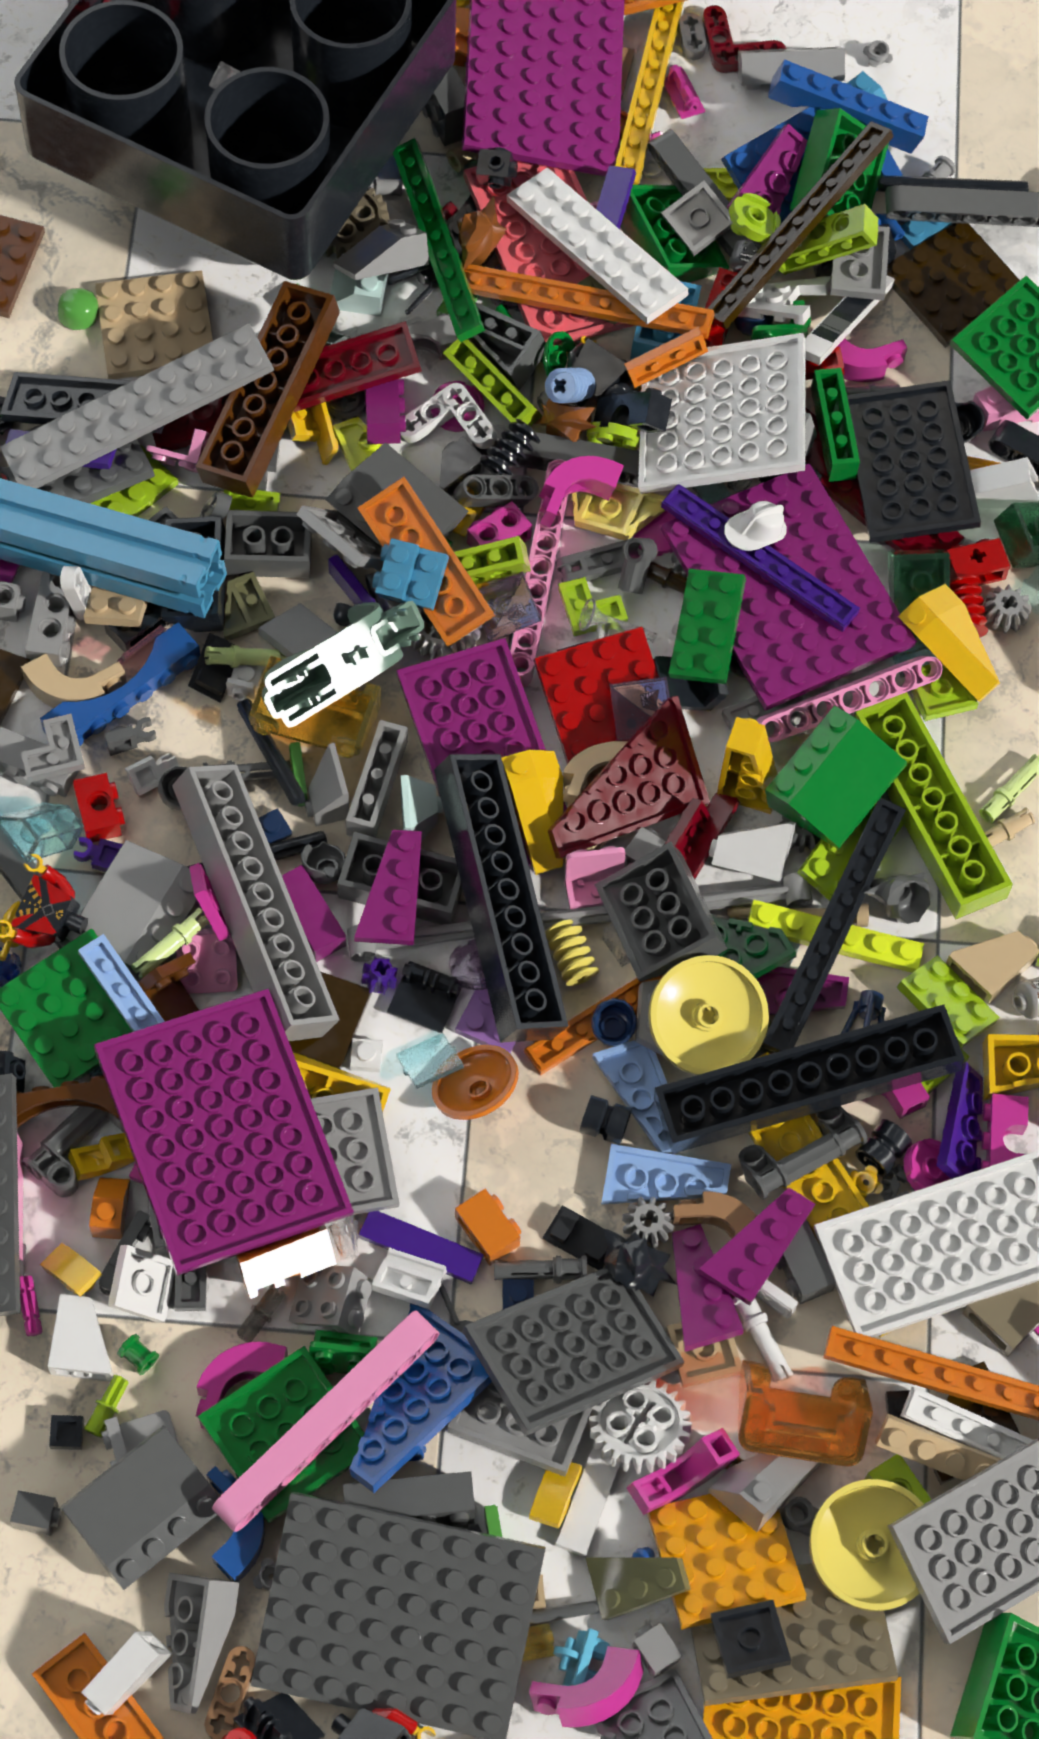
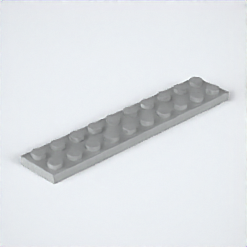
[0,323,274,488]

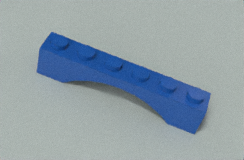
[768,59,929,154]
[40,622,200,746]

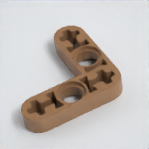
[204,1646,256,1739]

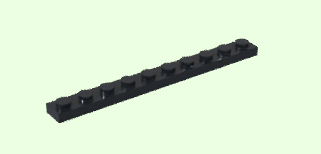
[761,798,906,1053]

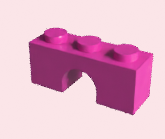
[981,1094,1029,1169]

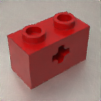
[943,538,1010,586]

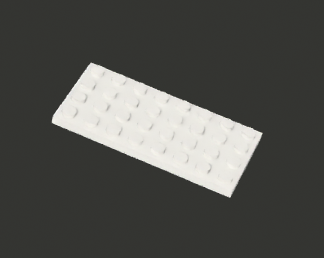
[814,1150,1039,1337]

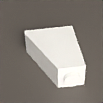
[970,457,1039,508]
[709,821,796,882]
[48,1291,114,1382]
[82,1631,173,1715]

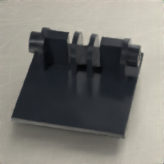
[387,961,464,1034]
[233,1693,325,1739]

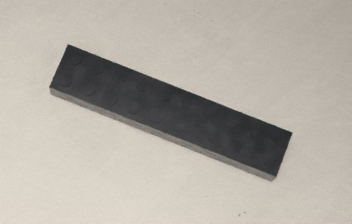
[434,754,569,1043]
[654,1004,964,1154]

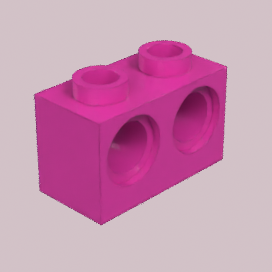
[467,501,532,548]

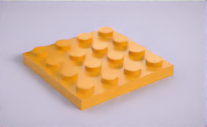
[647,1494,806,1630]

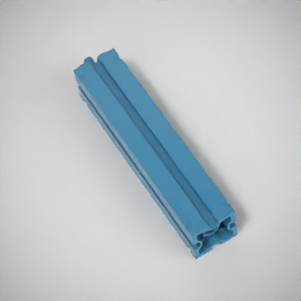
[0,478,227,618]

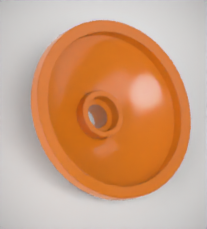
[432,1045,519,1120]

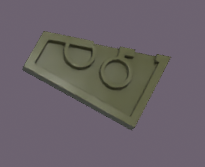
[585,1557,691,1620]

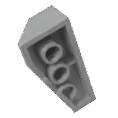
[708,1428,835,1532]
[164,1573,239,1714]

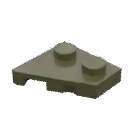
[223,571,275,641]

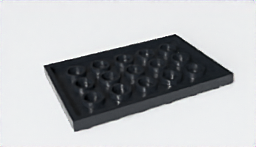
[847,380,981,543]

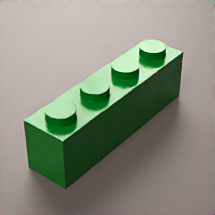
[811,368,860,482]

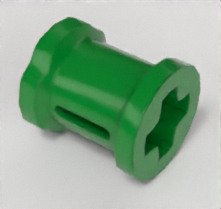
[117,1334,159,1375]

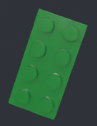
[669,569,746,684]

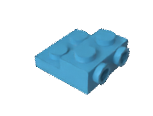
[372,538,449,611]

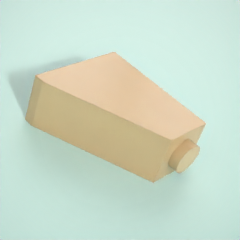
[946,931,1039,1005]

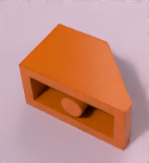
[89,1177,130,1239]

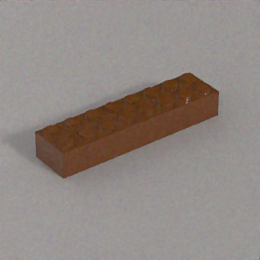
[195,281,340,498]

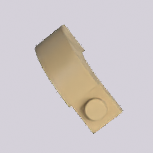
[21,653,127,708]
[563,741,628,808]

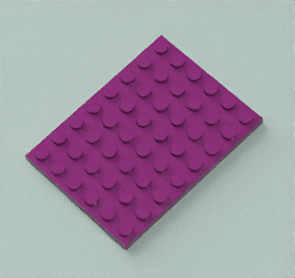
[462,0,624,177]
[661,463,917,711]
[94,989,354,1275]

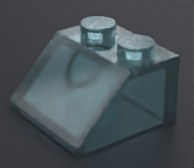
[0,803,84,863]

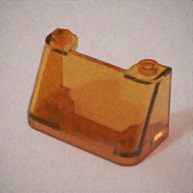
[738,1360,873,1467]

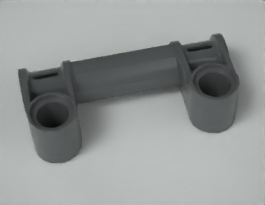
[21,1106,125,1197]
[738,1106,868,1199]

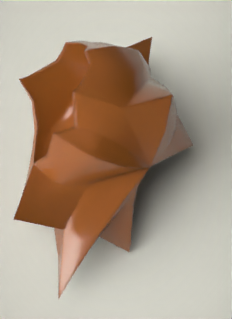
[457,195,507,270]
[534,399,596,442]

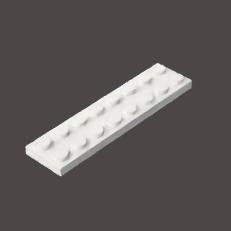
[506,167,688,324]

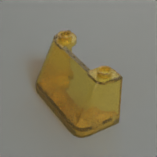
[249,656,382,758]

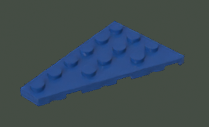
[350,1303,492,1493]

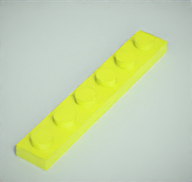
[748,900,924,973]

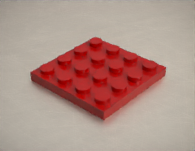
[533,626,657,764]

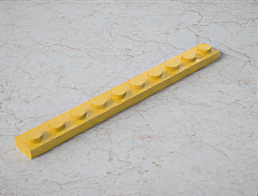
[615,1,684,185]

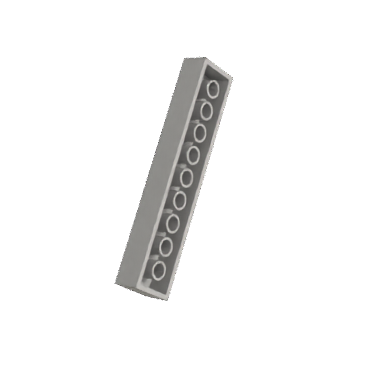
[172,764,339,1041]

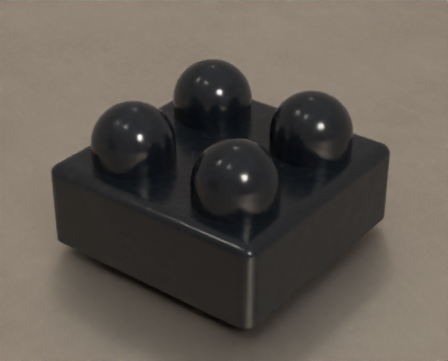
[14,0,456,280]

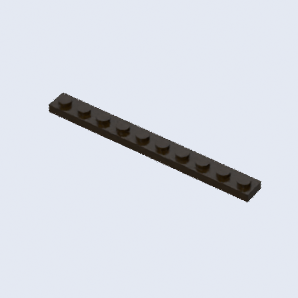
[707,121,894,329]

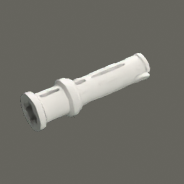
[732,1297,794,1384]

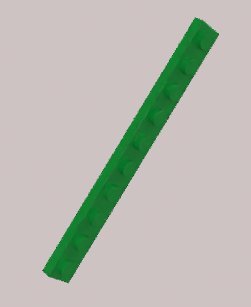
[393,138,485,342]

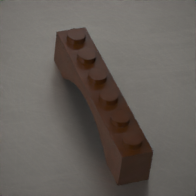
[16,1076,120,1128]

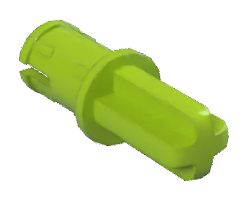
[84,1375,129,1438]

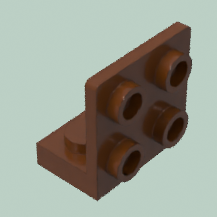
[137,952,200,1021]

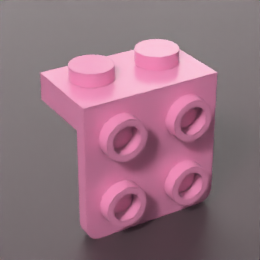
[146,429,211,473]
[564,846,625,909]
[176,926,238,994]

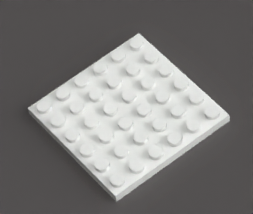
[638,333,805,494]

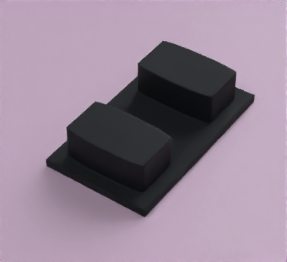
[188,633,235,703]
[542,1205,608,1270]

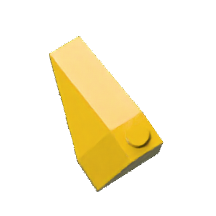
[898,584,1000,702]
[501,750,563,875]
[293,1053,391,1112]

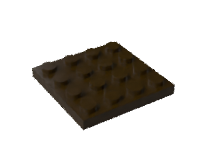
[887,223,1020,348]

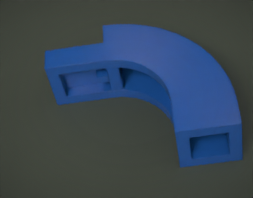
[206,1466,265,1582]

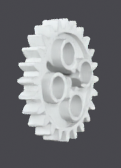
[589,1380,692,1474]

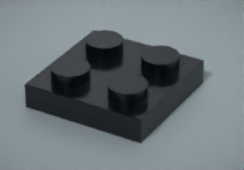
[710,1600,791,1679]

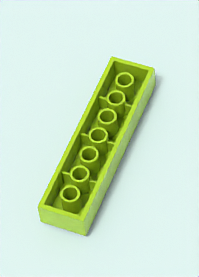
[854,692,1013,920]

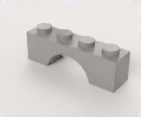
[408,314,457,360]

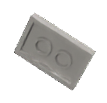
[830,226,890,300]

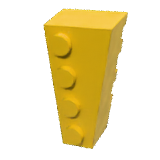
[717,716,778,814]
[982,1034,1039,1101]

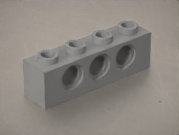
[25,571,76,668]

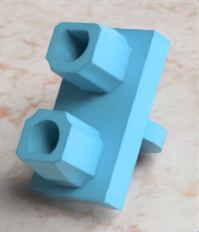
[553,1628,610,1686]

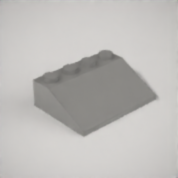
[66,840,197,982]

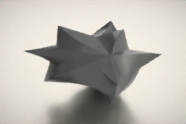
[864,873,930,924]

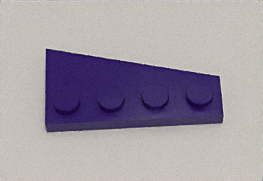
[937,1062,983,1179]

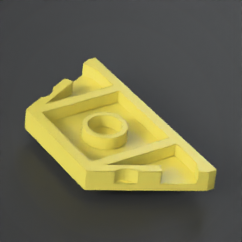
[572,483,666,540]

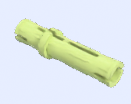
[204,645,287,668]
[979,754,1039,823]
[131,908,210,979]

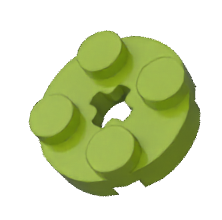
[729,193,781,245]
[586,422,640,450]

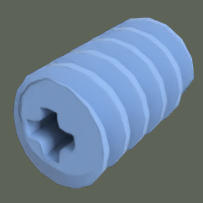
[545,367,596,404]

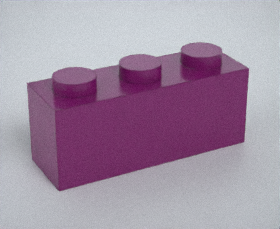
[366,379,406,444]
[282,865,347,962]

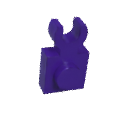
[73,837,123,872]

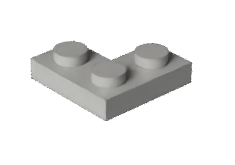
[20,714,85,783]

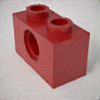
[73,773,125,843]

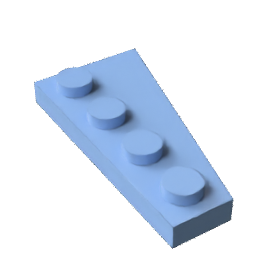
[592,1040,672,1154]
[601,1144,731,1205]

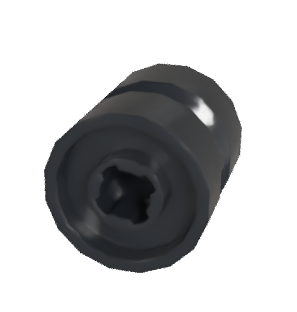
[579,1095,632,1145]
[855,1119,912,1177]

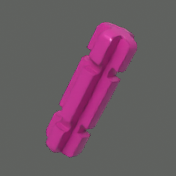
[20,1275,43,1337]

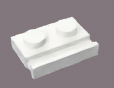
[371,1248,447,1309]

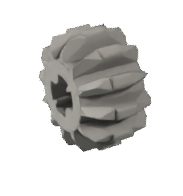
[983,584,1031,633]
[622,1197,674,1249]

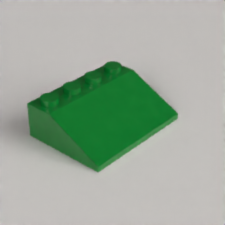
[790,108,889,217]
[621,185,730,283]
[765,705,907,850]
[950,1613,1039,1739]

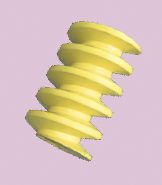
[545,920,599,986]

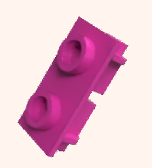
[664,65,705,120]

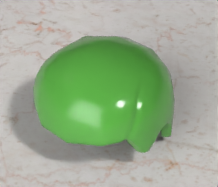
[58,288,99,330]

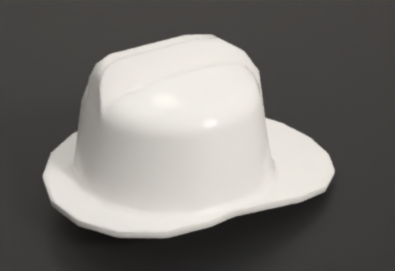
[724,501,787,551]

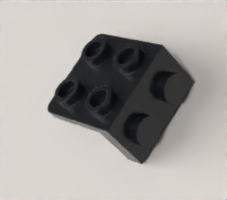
[653,656,729,711]

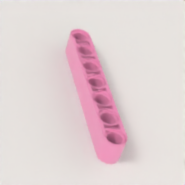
[756,656,943,742]

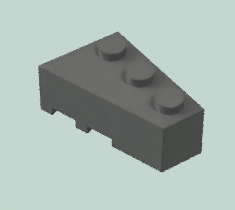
[469,302,546,391]

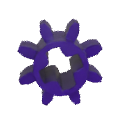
[361,957,398,995]

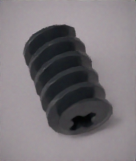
[480,419,541,475]

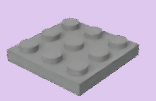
[296,505,384,571]

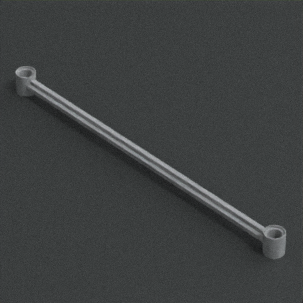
[347,872,813,962]

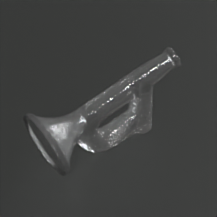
[579,598,657,643]

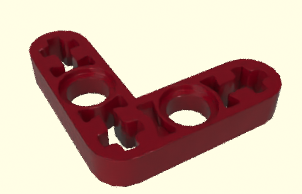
[702,5,786,73]

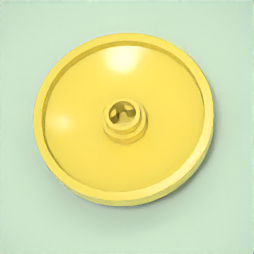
[648,955,769,1075]
[809,1479,924,1611]

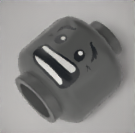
[729,238,762,273]

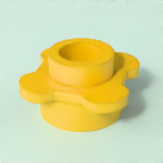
[849,1165,884,1199]

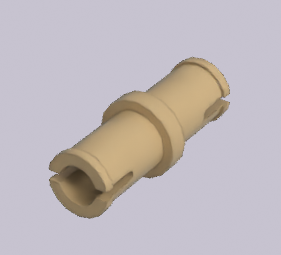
[984,807,1035,847]

